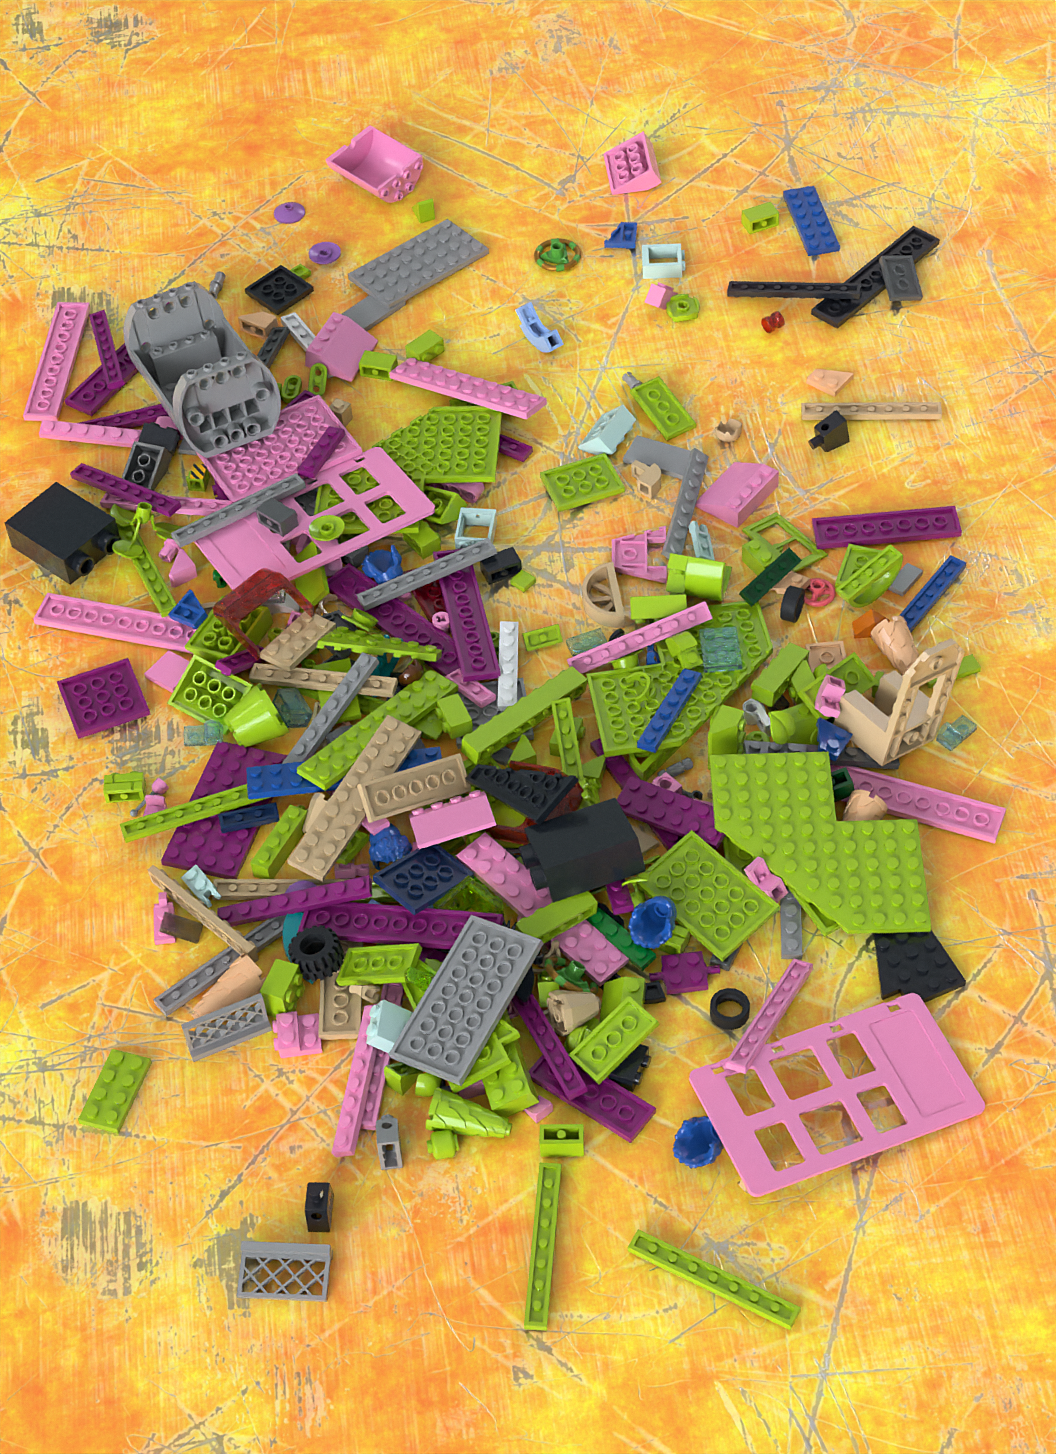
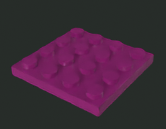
[57,658,151,739]

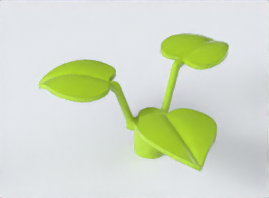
[110,502,182,559]
[768,711,819,745]
[590,855,661,908]

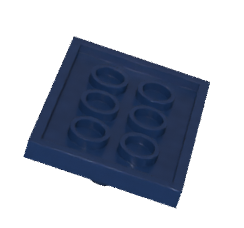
[373,844,474,915]

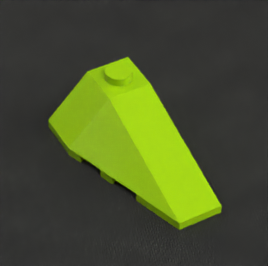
[424,486,468,525]

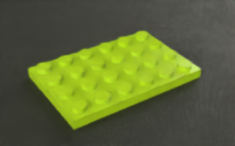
[636,830,780,962]

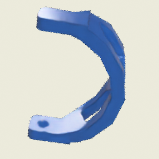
[646,644,660,665]

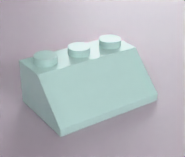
[578,405,636,455]

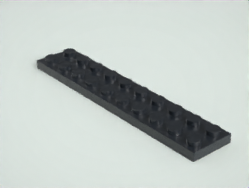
[811,226,940,329]

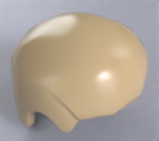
[715,419,742,442]

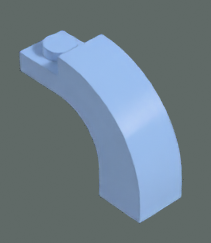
[515,302,564,353]

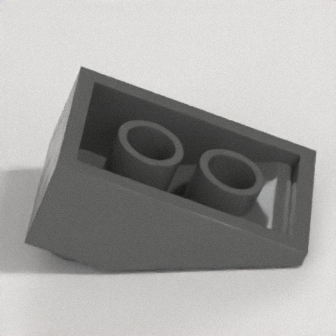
[122,441,173,491]

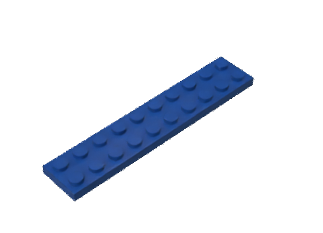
[246,747,442,800]

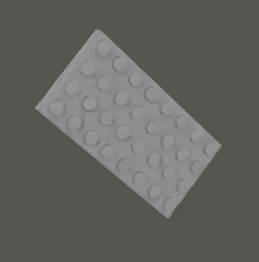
[348,219,489,309]
[388,915,543,1086]

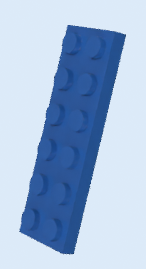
[783,186,840,256]

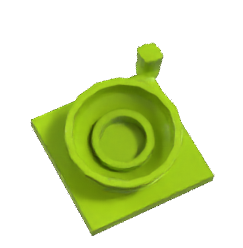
[341,608,381,634]
[411,708,444,740]

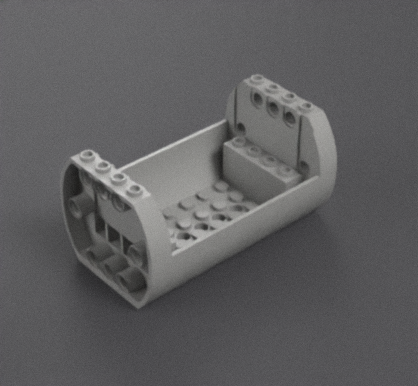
[123,281,281,458]

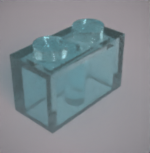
[272,688,313,728]

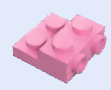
[272,1011,322,1058]

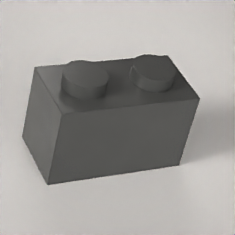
[256,498,299,537]

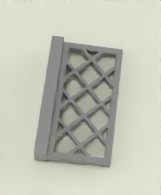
[181,993,272,1062]
[237,1241,333,1302]

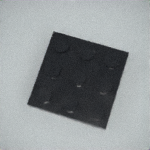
[245,265,314,316]

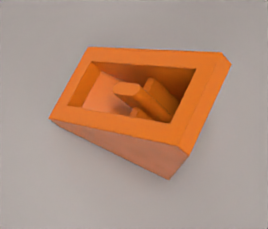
[852,609,890,639]

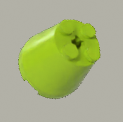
[223,683,289,748]

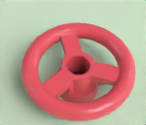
[804,578,836,607]

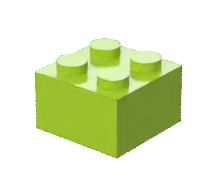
[259,959,305,1018]

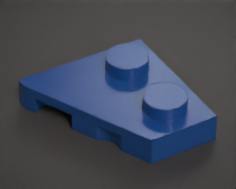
[604,222,637,249]
[168,590,208,629]
[816,717,853,762]

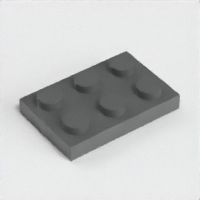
[879,255,923,301]

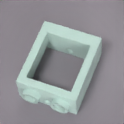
[642,243,685,279]
[454,507,497,549]

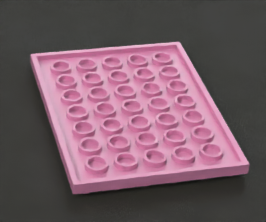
[195,395,363,503]

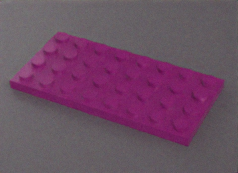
[161,741,288,879]

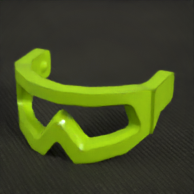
[625,672,657,704]

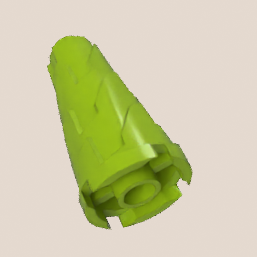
[425,1087,512,1139]

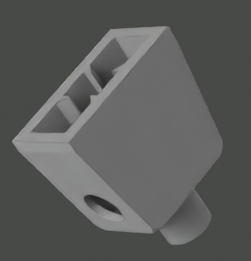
[376,1114,403,1170]

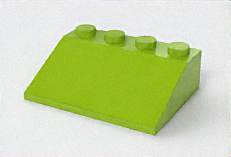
[184,596,273,674]
[167,654,254,735]

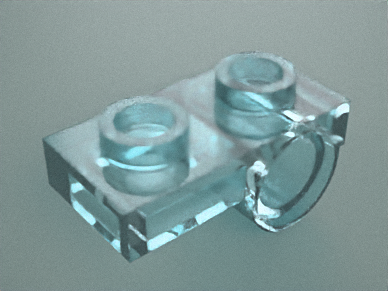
[936,715,977,751]
[184,720,223,747]

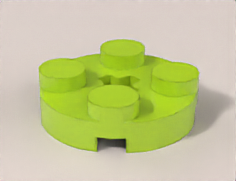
[666,294,700,322]

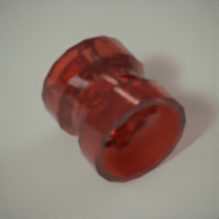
[761,311,785,333]

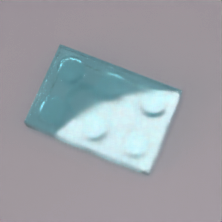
[699,627,742,673]

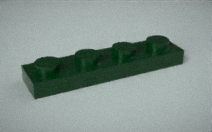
[739,548,802,607]

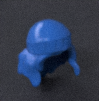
[361,545,404,585]
[368,823,412,870]
[628,896,677,949]
[673,1116,724,1169]

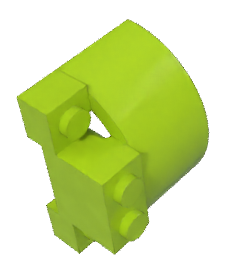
[666,553,732,601]

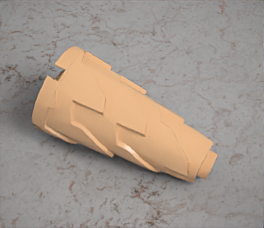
[870,616,922,687]
[842,789,888,821]
[191,953,266,1019]

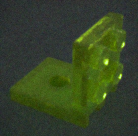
[433,875,504,926]

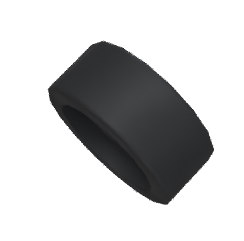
[780,585,805,623]
[710,988,750,1030]

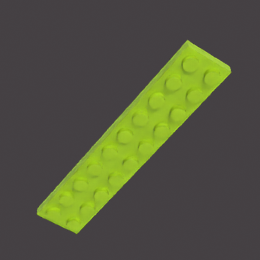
[297,669,458,791]

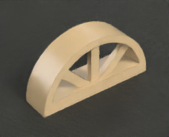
[582,562,625,628]

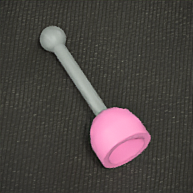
[130,778,169,817]

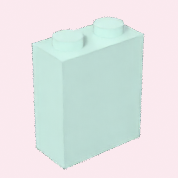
[366,999,413,1053]

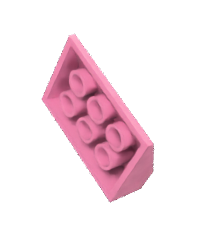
[603,131,662,195]
[305,312,378,382]
[695,462,779,528]
[409,790,496,849]

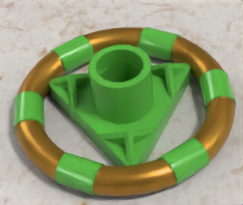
[534,238,581,272]
[544,956,598,995]

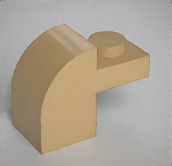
[631,460,661,499]

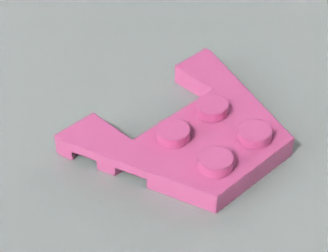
[612,526,667,583]

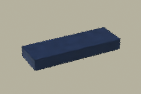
[218,802,280,833]

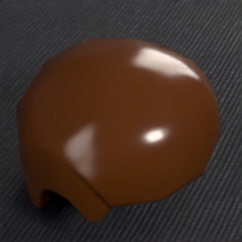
[398,658,424,686]

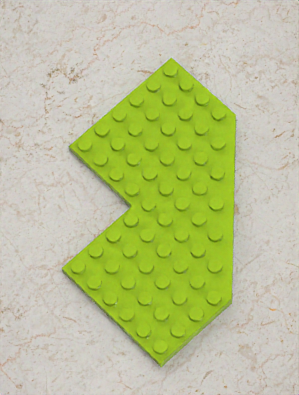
[313,406,503,534]
[586,601,773,757]
[709,752,931,934]

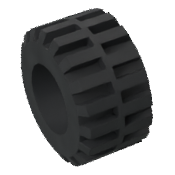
[288,925,344,981]

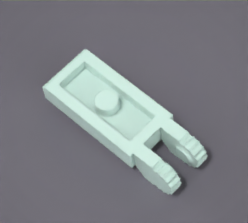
[689,521,715,561]
[181,865,222,908]

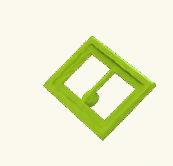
[742,512,828,572]

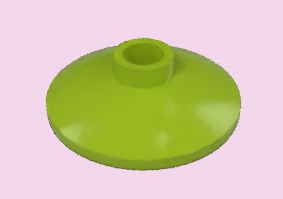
[309,515,345,541]

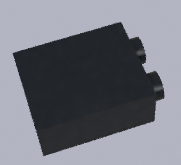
[4,482,121,585]
[519,798,646,903]

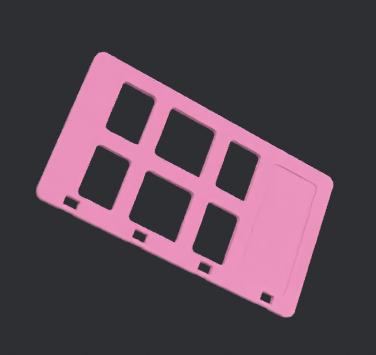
[194,447,435,601]
[689,993,985,1197]

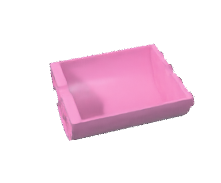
[326,125,423,203]

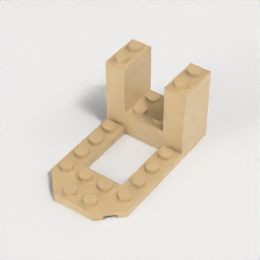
[833,638,965,766]

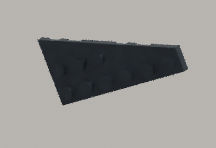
[465,764,579,825]

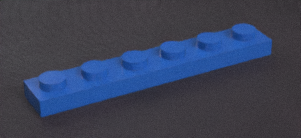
[899,555,966,632]
[637,668,702,753]

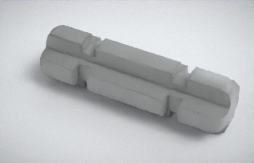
[657,757,693,777]

